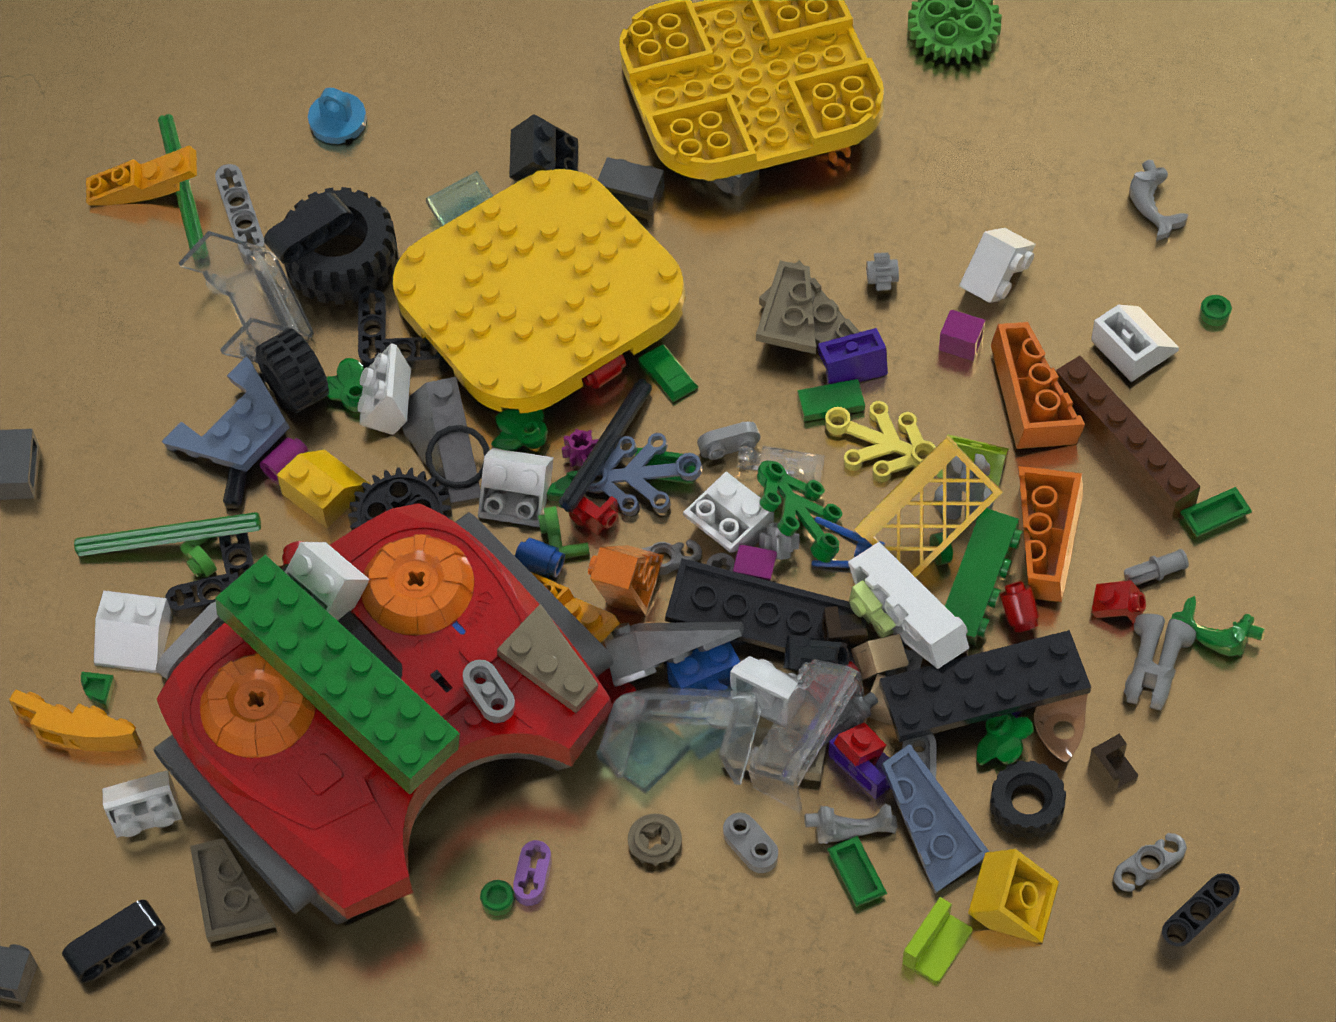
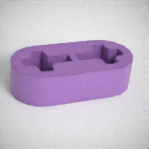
[513,840,552,906]

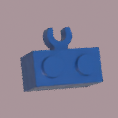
[667,642,740,710]

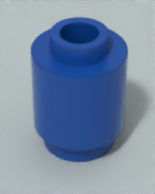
[515,538,565,578]

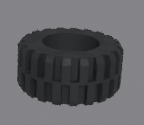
[284,187,398,305]

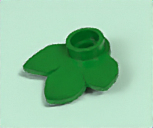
[327,358,364,412]
[491,409,548,451]
[976,713,1033,765]

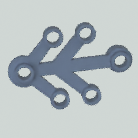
[587,433,703,516]

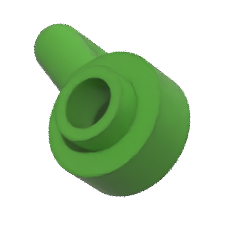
[538,506,590,559]
[180,538,217,578]

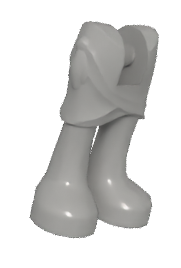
[934,454,994,521]
[1124,614,1196,710]

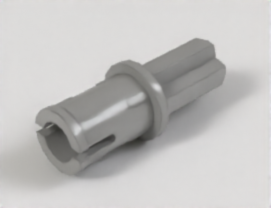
[1123,549,1189,585]

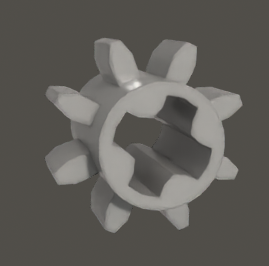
[866,252,899,291]
[759,523,799,559]

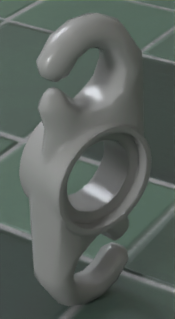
[642,539,702,575]
[1113,833,1187,892]

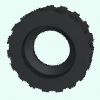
[990,760,1066,839]

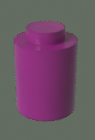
[260,437,308,486]

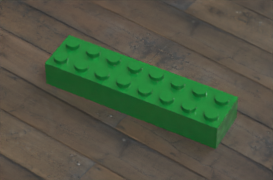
[215,554,460,795]

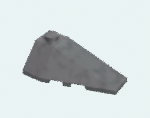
[402,377,481,506]
[605,622,744,687]

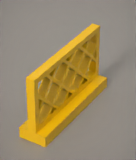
[854,436,1003,578]

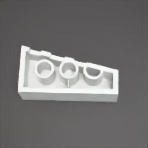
[848,542,969,669]

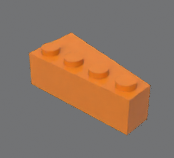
[991,322,1085,449]
[1018,466,1083,602]
[588,545,664,616]

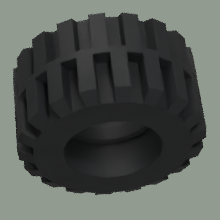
[256,328,329,414]

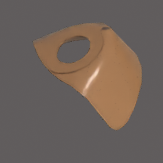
[1034,694,1088,762]

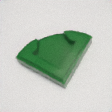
[547,471,578,501]
[81,672,115,709]

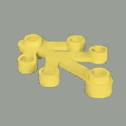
[825,401,936,482]

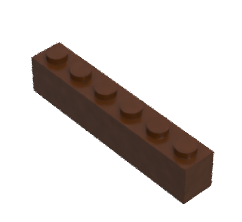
[1055,355,1201,521]

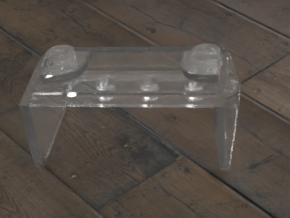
[178,231,314,363]
[746,659,864,812]
[599,687,761,785]

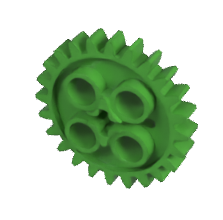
[907,0,1002,64]

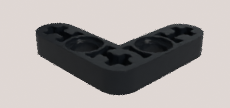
[358,289,446,369]
[165,532,254,618]

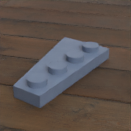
[882,744,990,894]

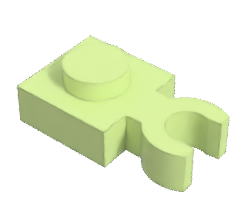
[849,580,896,638]

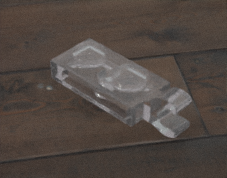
[737,446,825,484]

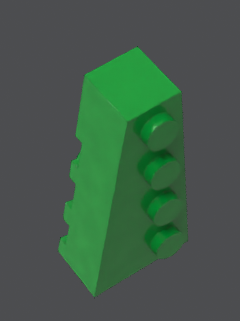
[945,508,1023,646]

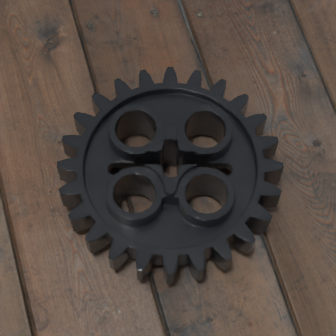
[348,467,453,531]

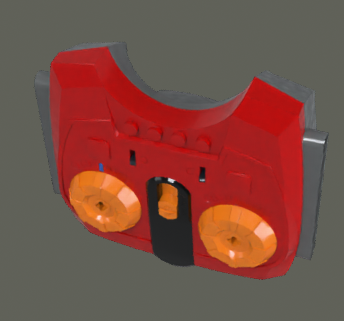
[153,503,614,925]

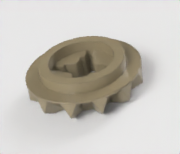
[628,813,682,866]

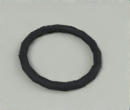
[425,425,490,489]

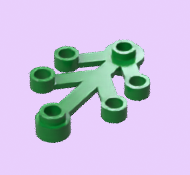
[757,460,843,563]

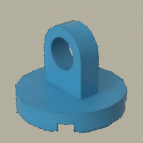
[308,88,367,144]

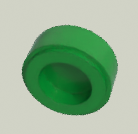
[1200,295,1232,326]
[929,532,953,565]
[480,880,515,916]

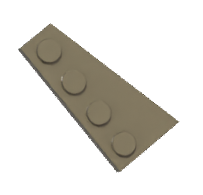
[759,260,860,347]

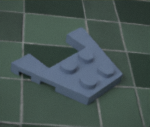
[162,357,290,472]

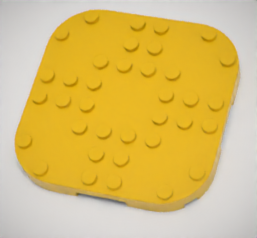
[619,0,884,181]
[393,169,686,413]

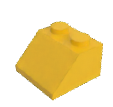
[277,449,370,529]
[968,849,1059,943]

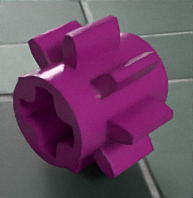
[561,429,599,467]

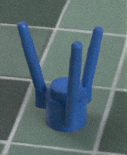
[811,517,885,568]

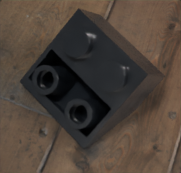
[509,114,578,182]

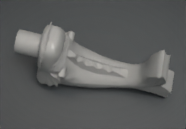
[1129,160,1189,241]
[804,804,898,844]

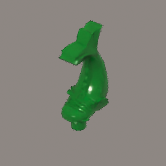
[1170,596,1266,657]

